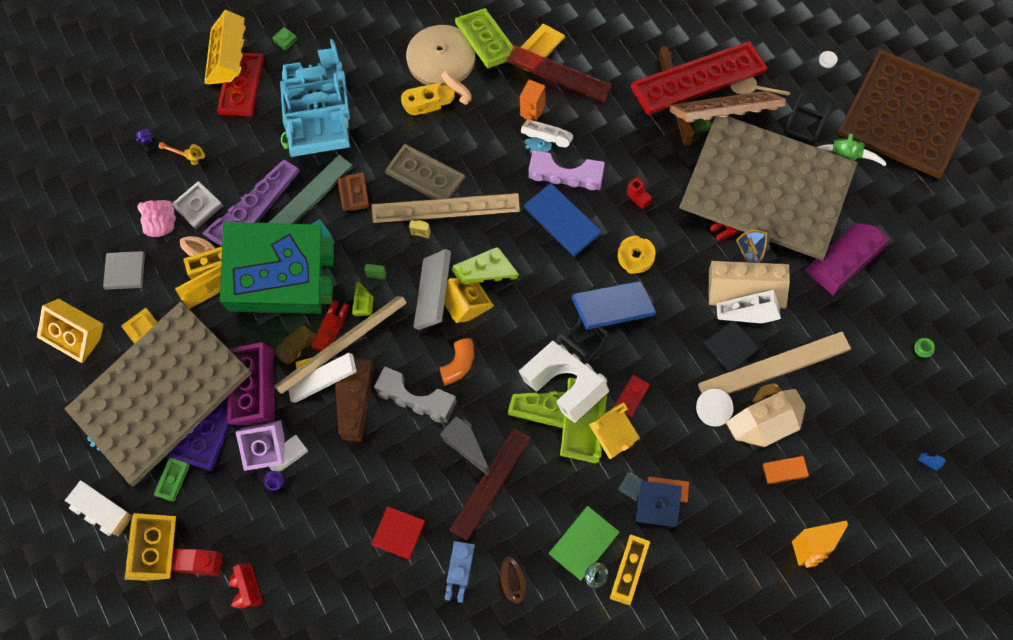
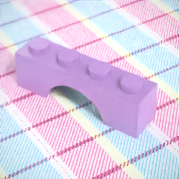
[529,150,605,190]

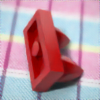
[228,564,263,608]

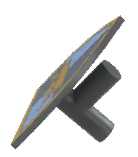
[736,229,770,263]

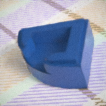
[918,453,946,471]

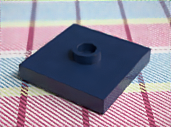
[636,480,682,527]

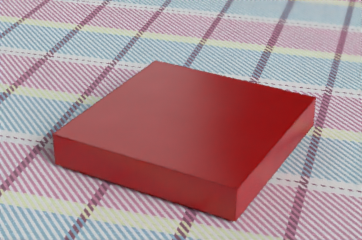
[371,506,425,560]

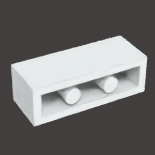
[65,480,132,537]

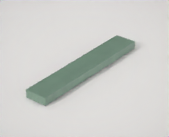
[269,155,353,224]

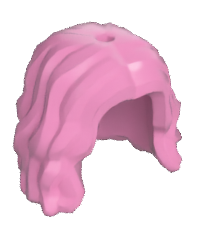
[137,200,176,237]

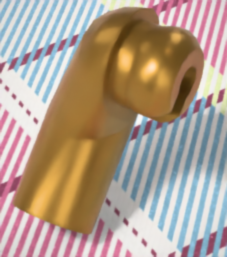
[753,383,782,404]

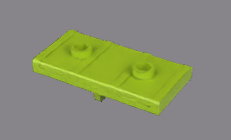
[560,377,607,463]

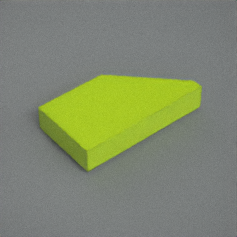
[352,282,374,317]

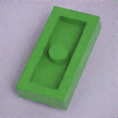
[154,457,190,502]

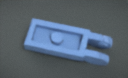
[445,541,475,603]

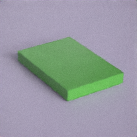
[549,506,620,581]

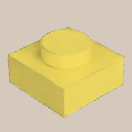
[409,220,431,238]

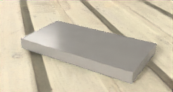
[414,249,451,330]

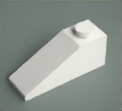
[717,290,781,323]

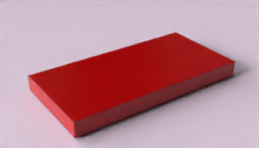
[217,53,264,116]

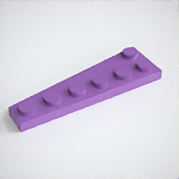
[203,160,300,247]

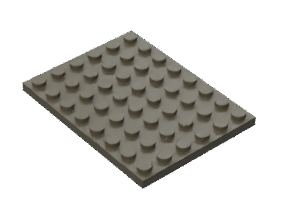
[679,116,858,261]
[65,301,252,486]

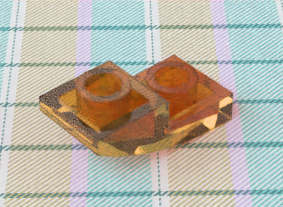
[274,325,316,365]

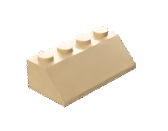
[709,261,790,309]

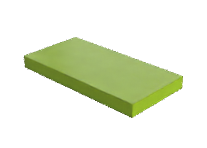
[455,8,519,68]

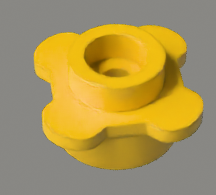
[183,144,205,165]

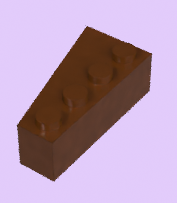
[333,356,375,442]

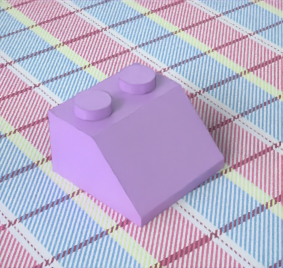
[236,420,285,471]

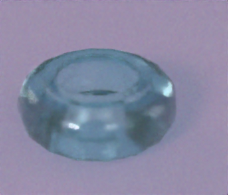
[585,562,608,588]

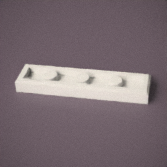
[288,353,356,403]

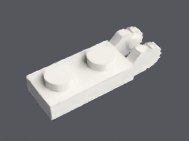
[521,119,573,147]

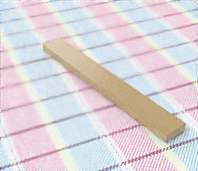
[372,193,520,223]
[274,296,406,394]
[698,332,851,395]

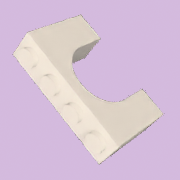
[519,341,609,423]

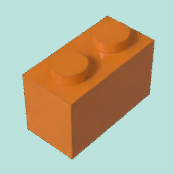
[520,80,545,121]

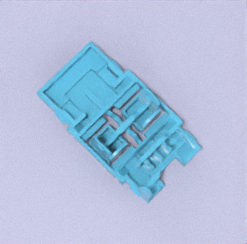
[280,39,350,157]

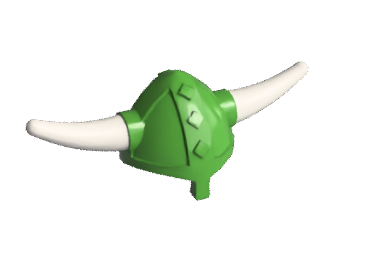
[816,134,886,166]

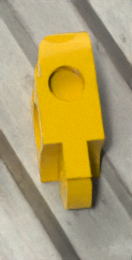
[401,83,455,115]

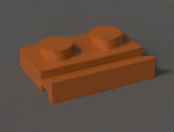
[337,172,370,212]

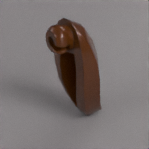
[501,557,526,604]

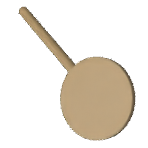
[730,77,790,95]

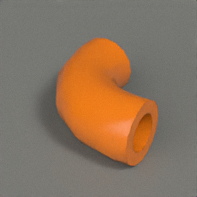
[439,338,474,386]

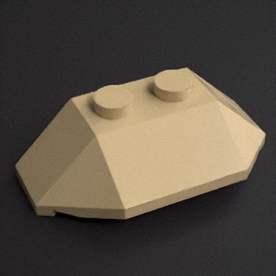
[726,389,806,447]

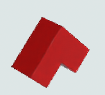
[627,177,652,209]

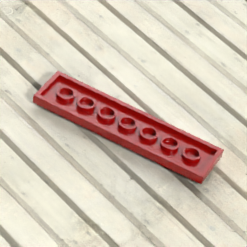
[630,41,768,115]

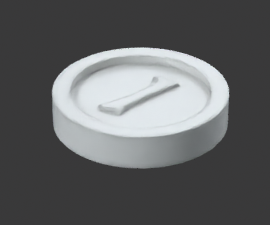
[819,51,837,68]

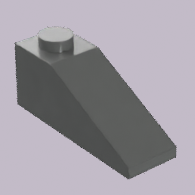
[441,417,491,475]

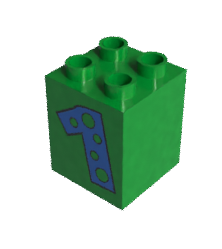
[220,222,334,314]

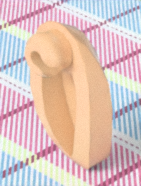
[441,70,471,105]
[180,236,215,256]

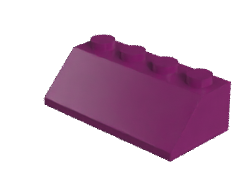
[805,222,890,295]
[228,342,275,426]

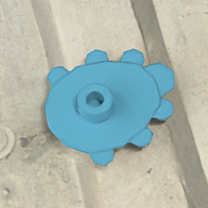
[525,137,552,153]

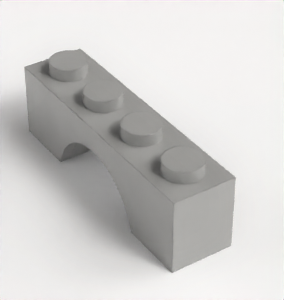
[374,367,457,423]

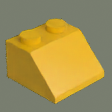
[444,278,494,323]

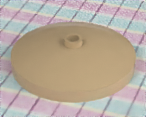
[406,25,476,86]

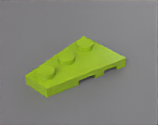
[451,247,519,284]
[508,391,566,428]

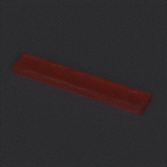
[507,45,612,102]
[450,428,531,541]

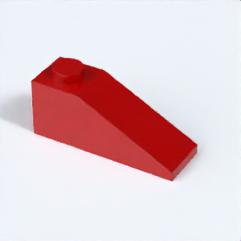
[171,549,223,576]

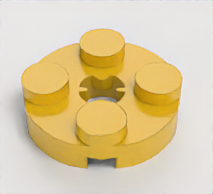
[617,236,655,274]

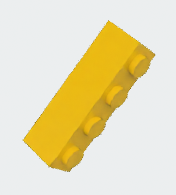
[204,10,246,84]

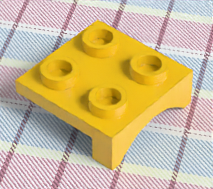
[589,402,640,459]

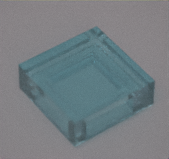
[618,472,644,500]

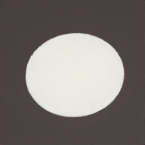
[696,389,733,426]

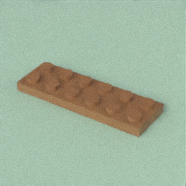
[670,91,786,122]

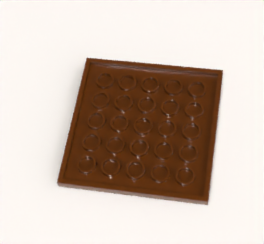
[837,49,982,179]

